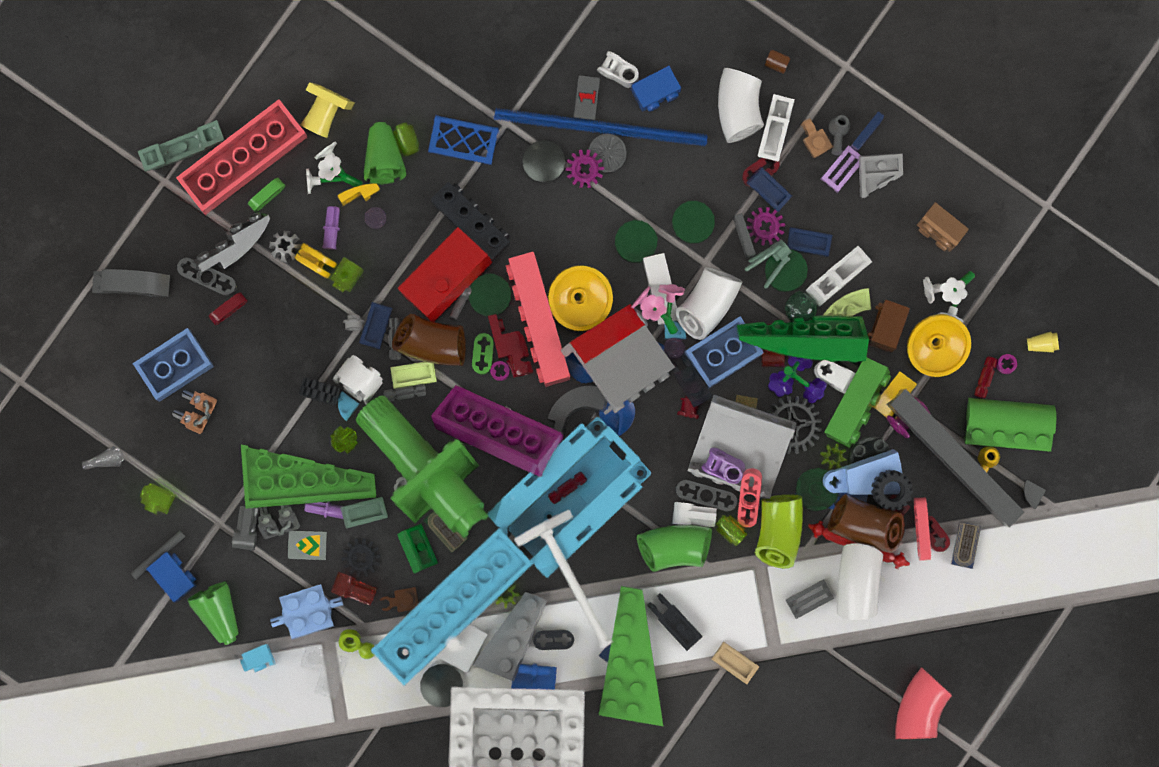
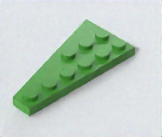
[241,444,376,508]
[599,586,663,726]

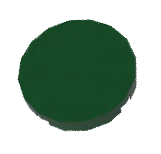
[672,201,715,244]
[615,220,658,263]
[765,249,808,292]
[469,274,511,317]
[795,468,838,511]

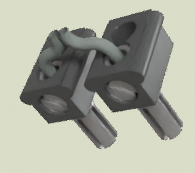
[258,505,300,539]

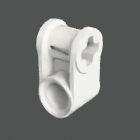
[597,51,639,88]
[814,360,856,394]

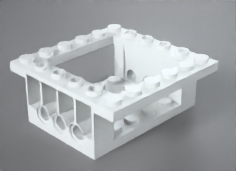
[449,687,584,767]

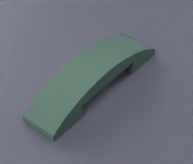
[138,120,225,172]

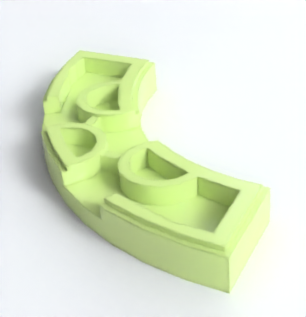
[823,288,871,316]

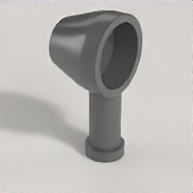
[829,115,850,155]

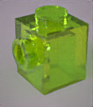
[330,257,364,293]
[140,483,176,514]

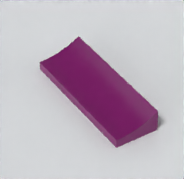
[431,385,563,477]

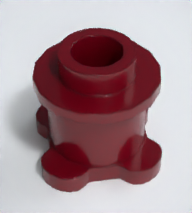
[677,396,699,419]

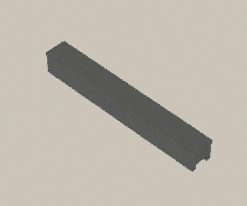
[886,389,1025,527]

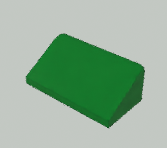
[397,524,438,573]

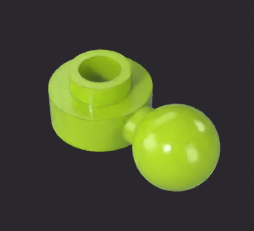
[339,629,375,659]

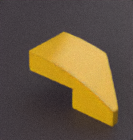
[337,184,380,206]

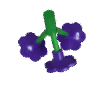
[768,355,827,403]

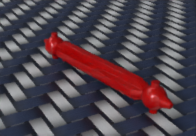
[808,521,910,569]

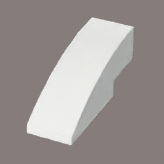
[758,94,794,162]
[806,246,872,307]
[643,253,678,325]

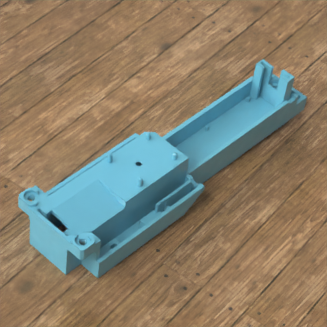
[371,417,651,686]

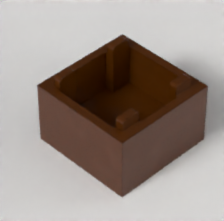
[868,299,910,353]

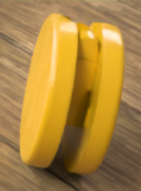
[294,243,337,278]

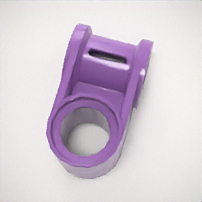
[702,448,745,484]

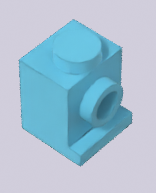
[240,644,276,672]

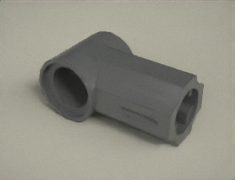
[232,506,259,551]

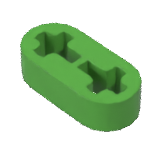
[248,177,286,212]
[472,333,494,375]

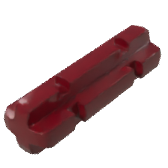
[974,356,998,398]
[548,472,587,504]

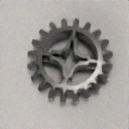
[766,396,822,454]

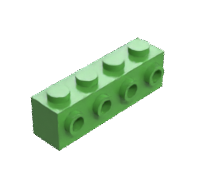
[825,357,891,448]

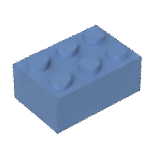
[684,317,764,389]
[133,328,214,402]

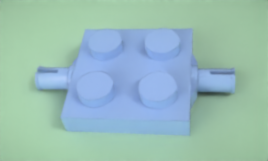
[270,584,343,640]

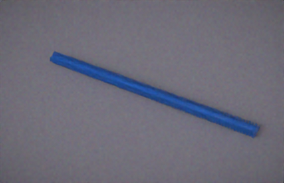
[494,108,707,146]

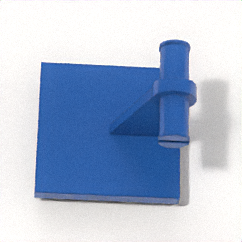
[511,663,557,711]

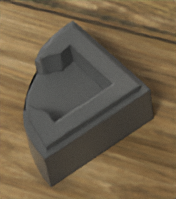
[1023,480,1046,509]

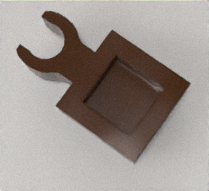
[380,587,419,612]

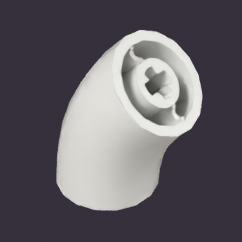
[718,68,764,143]
[676,267,742,340]
[837,544,883,620]

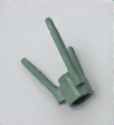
[745,239,792,288]

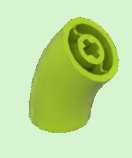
[755,495,803,569]

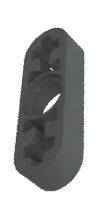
[177,258,237,296]
[676,480,737,512]

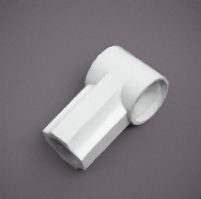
[672,502,717,527]

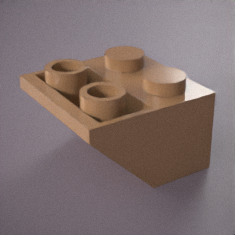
[917,202,969,252]

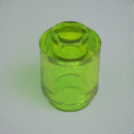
[393,123,420,156]
[716,514,748,546]

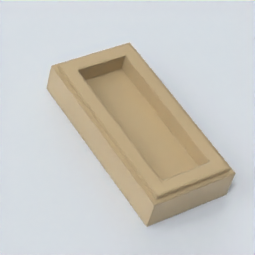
[711,641,759,684]

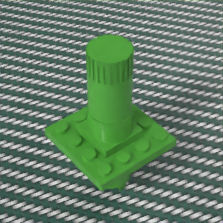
[356,395,489,538]

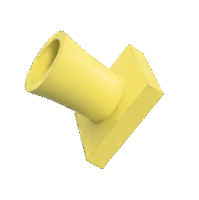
[300,82,355,138]

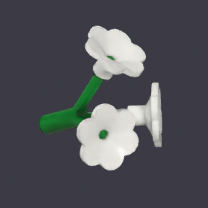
[306,141,362,194]
[923,271,975,323]

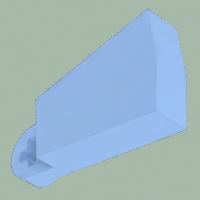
[823,449,902,495]

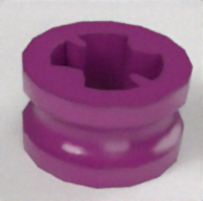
[997,354,1017,374]
[490,361,510,381]

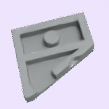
[859,153,903,198]

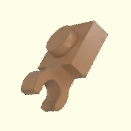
[801,118,833,158]

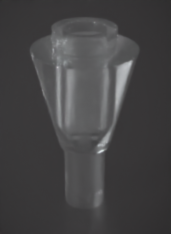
[82,446,123,470]

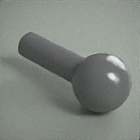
[449,285,472,321]

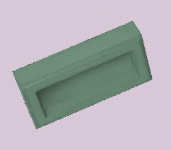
[340,497,388,529]

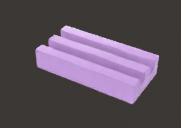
[821,145,861,193]

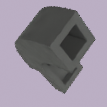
[92,269,170,297]
[548,386,608,444]

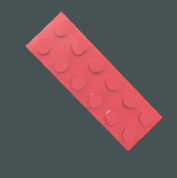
[176,99,307,215]
[506,252,570,387]

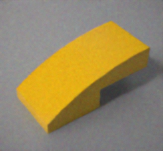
[872,371,917,418]

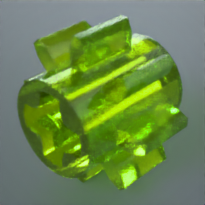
[330,426,358,454]
[820,444,847,470]
[496,585,519,608]

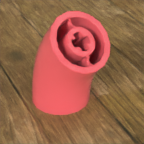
[895,667,952,739]

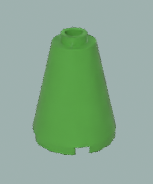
[363,122,406,184]
[187,581,239,645]

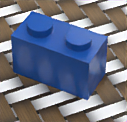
[631,66,681,112]
[147,552,197,603]

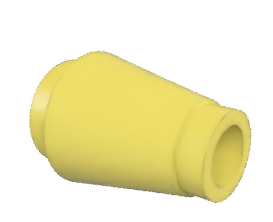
[1027,331,1059,353]

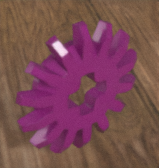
[566,150,604,188]
[747,207,785,245]

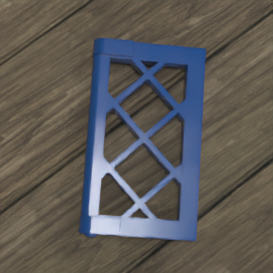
[428,115,499,165]

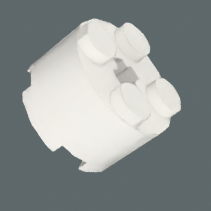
[333,355,383,404]

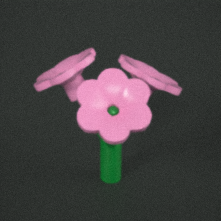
[631,284,685,334]

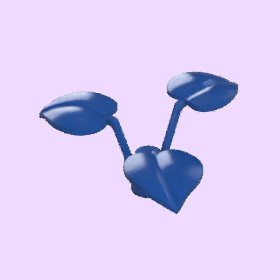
[564,343,664,436]

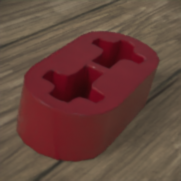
[742,158,780,187]
[208,292,247,325]
[928,515,950,552]

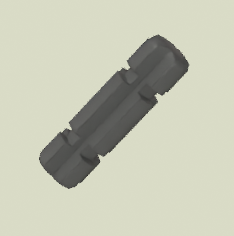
[389,318,401,360]
[384,384,426,402]

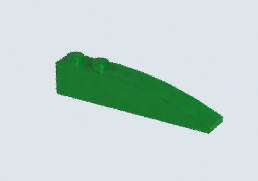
[737,316,869,362]

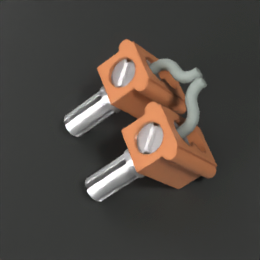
[172,390,217,434]

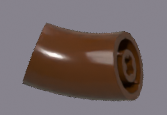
[392,314,466,366]
[828,494,905,553]

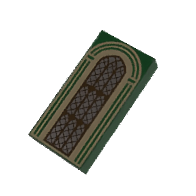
[423,511,468,553]

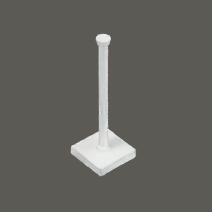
[514,510,613,649]
[436,625,487,673]

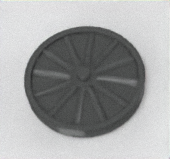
[588,134,627,172]

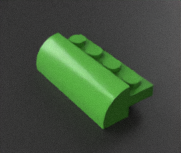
[964,398,1056,451]

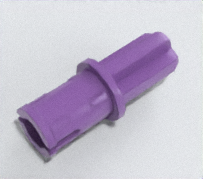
[322,206,340,250]
[305,501,344,519]

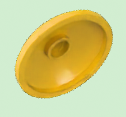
[548,266,613,331]
[907,314,971,377]

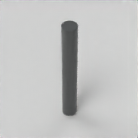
[131,530,186,579]

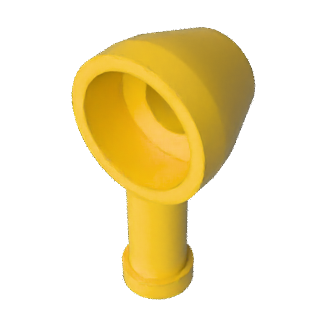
[978,446,1000,472]

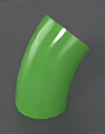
[637,525,712,572]

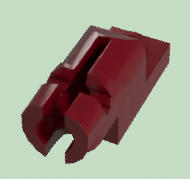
[488,314,533,378]

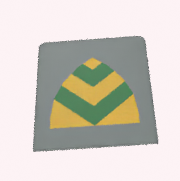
[288,531,327,560]

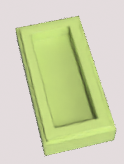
[390,362,437,389]

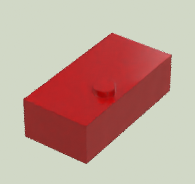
[397,227,492,322]

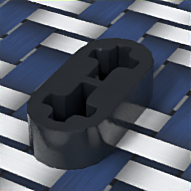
[533,630,575,650]

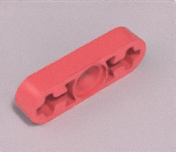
[738,468,762,527]
[914,497,931,561]

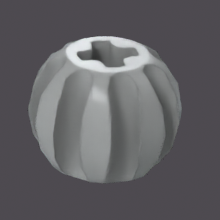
[269,230,301,262]

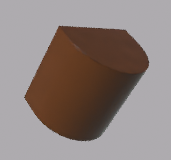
[764,50,790,74]

